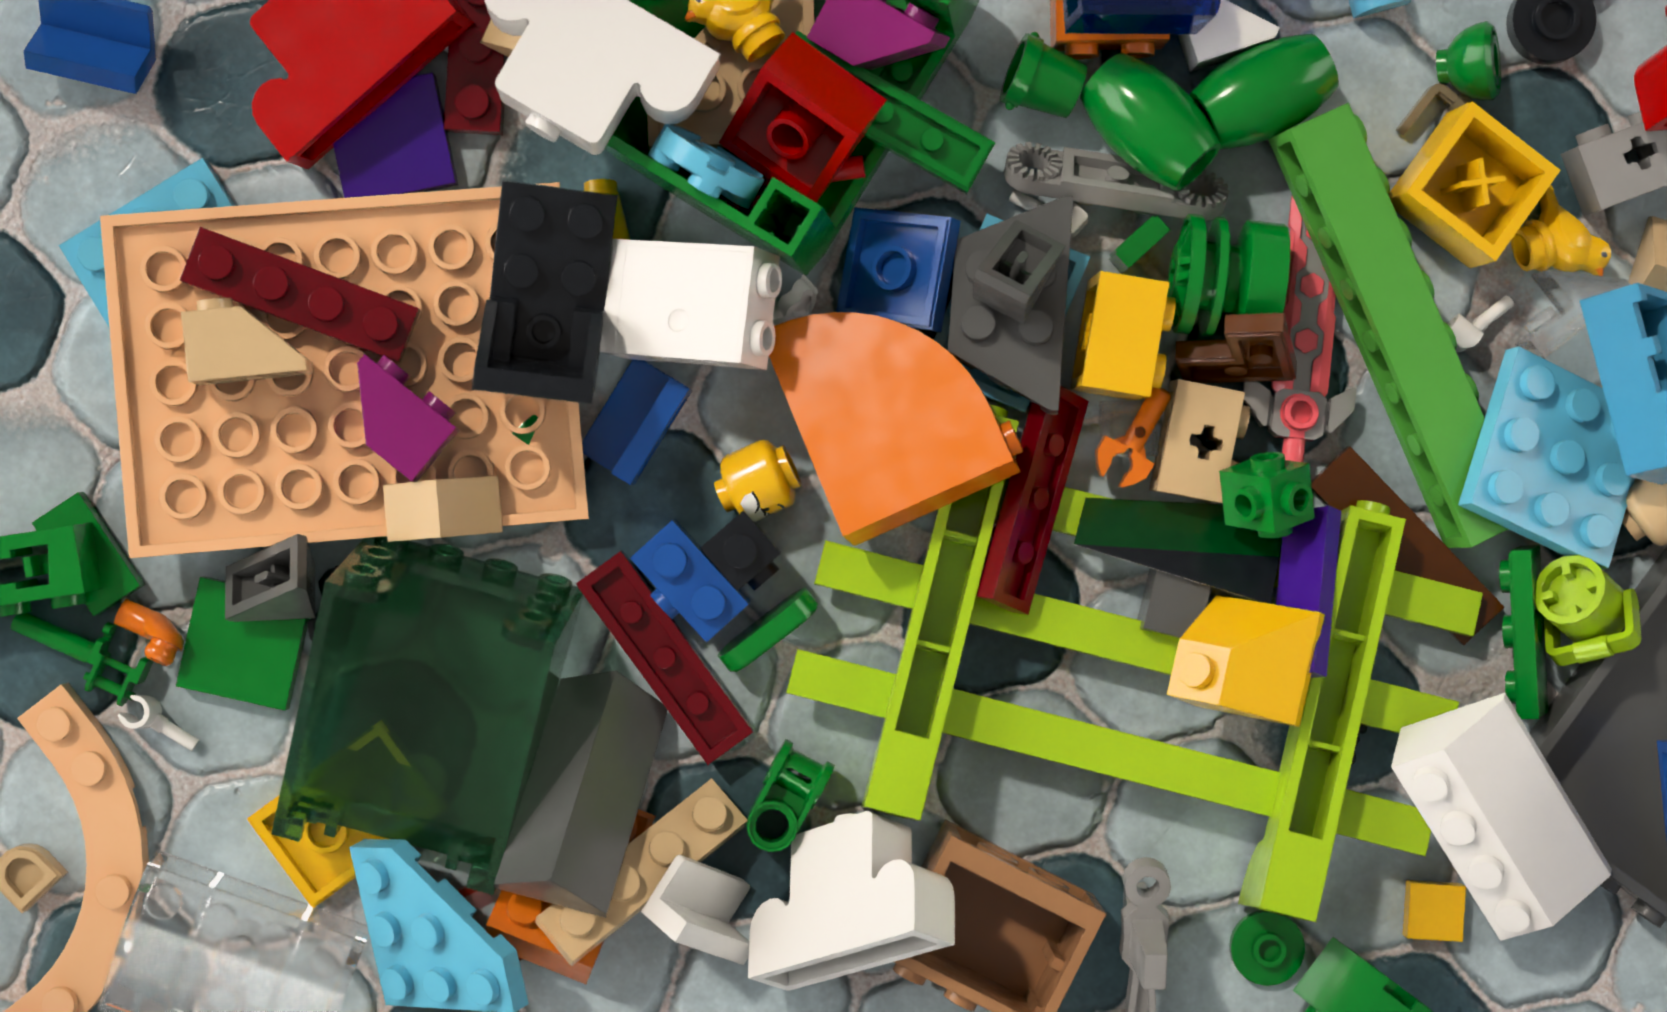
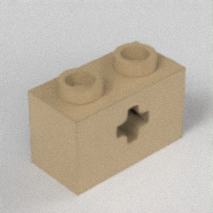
[1149,379,1250,503]

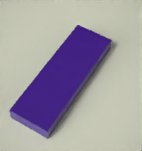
[1276,506,1342,678]

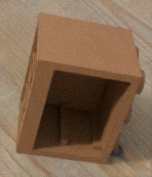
[893,819,1106,1012]

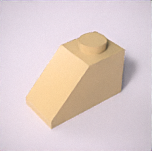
[181,298,314,385]

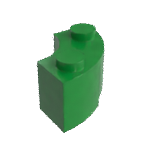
[1293,937,1434,1012]

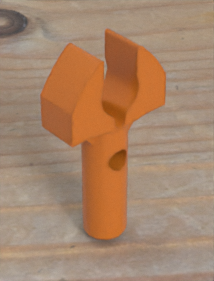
[1095,387,1171,487]

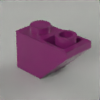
[806,0,950,70]
[357,354,459,482]

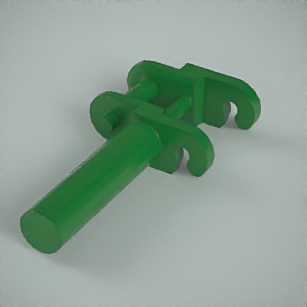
[10,613,153,707]

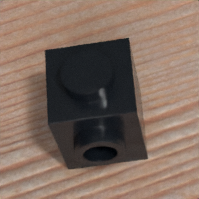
[700,511,781,591]

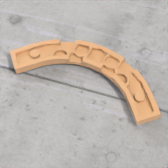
[4,682,149,1012]

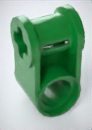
[747,739,835,852]

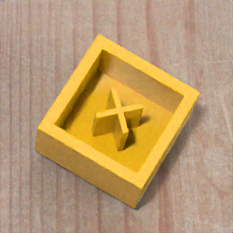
[1389,101,1561,268]
[1070,271,1176,401]

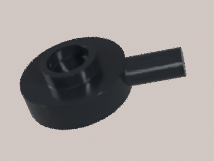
[1506,0,1596,65]

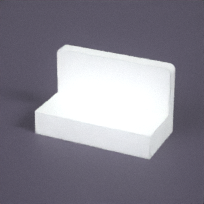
[641,855,750,965]

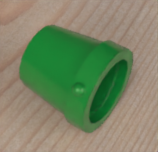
[1000,32,1087,118]

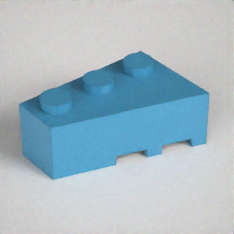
[1579,283,1667,485]

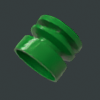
[1168,214,1290,337]

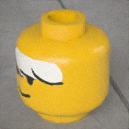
[714,439,802,522]

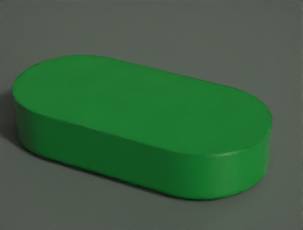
[718,587,818,672]

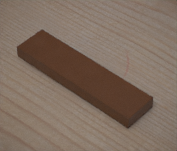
[1311,446,1504,645]

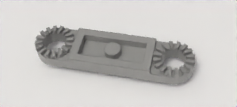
[1003,142,1229,221]

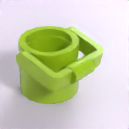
[1535,555,1642,666]

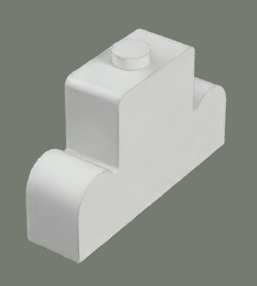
[484,0,720,155]
[748,811,955,991]

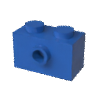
[630,519,750,643]

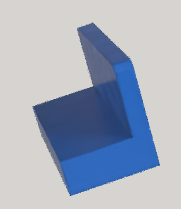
[23,0,156,94]
[582,360,693,485]

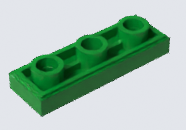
[1499,545,1548,719]

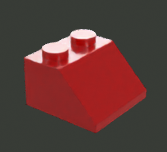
[719,32,887,203]

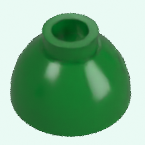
[1436,21,1501,100]

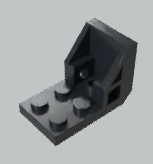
[472,180,618,404]

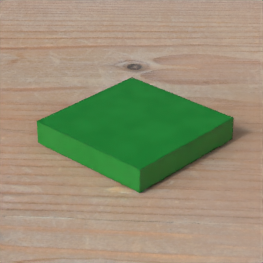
[176,576,310,711]

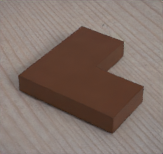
[1175,313,1297,383]

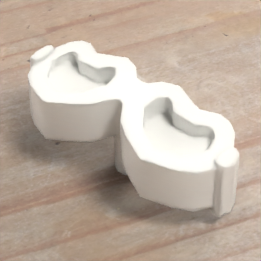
[772,274,818,326]

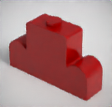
[250,0,474,170]

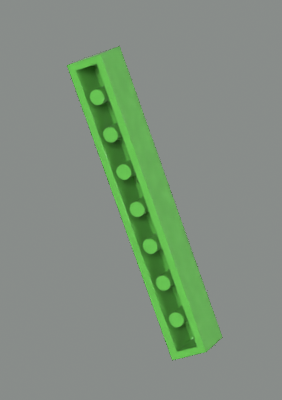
[1269,102,1508,548]

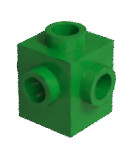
[1219,452,1315,538]

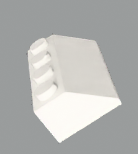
[1391,693,1612,941]

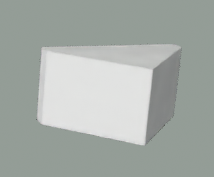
[1169,0,1280,72]

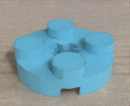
[648,124,765,209]

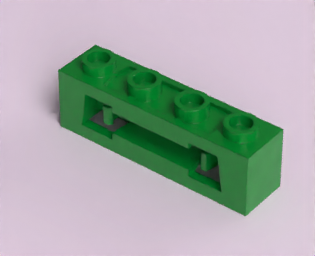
[0,522,102,617]

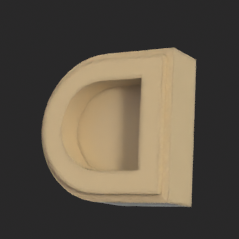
[0,843,68,913]

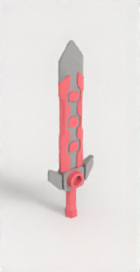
[1243,194,1356,462]

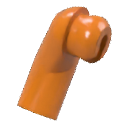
[114,599,184,666]

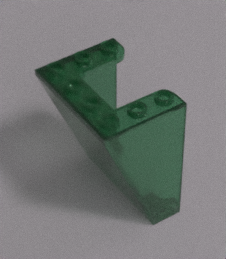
[271,536,584,895]

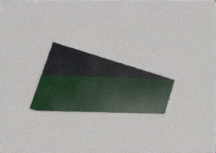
[1074,498,1282,604]

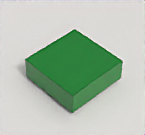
[1109,216,1170,273]

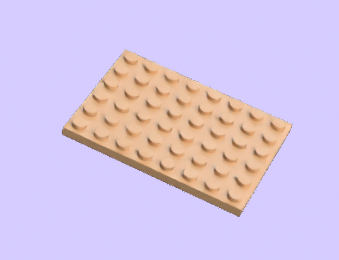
[100,182,589,558]

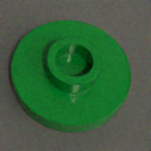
[1229,910,1305,986]

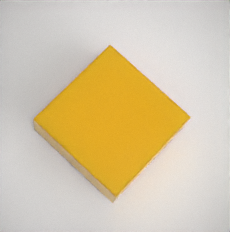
[1402,880,1466,942]

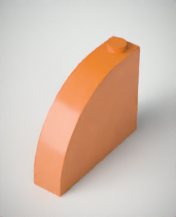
[768,312,1024,546]

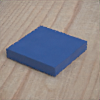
[836,207,961,333]

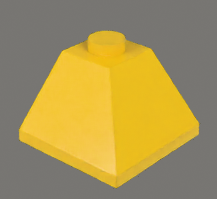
[1167,595,1325,727]

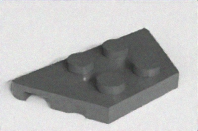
[948,196,1073,415]

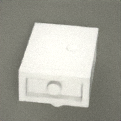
[599,239,782,370]

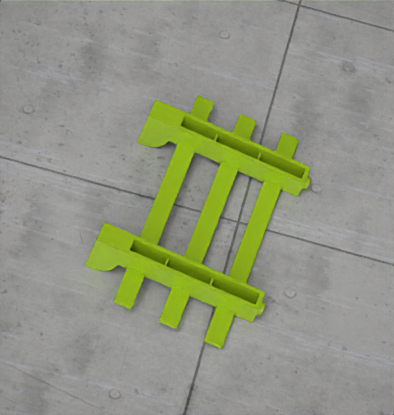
[786,405,1483,922]

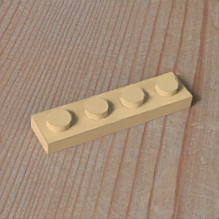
[535,778,747,967]

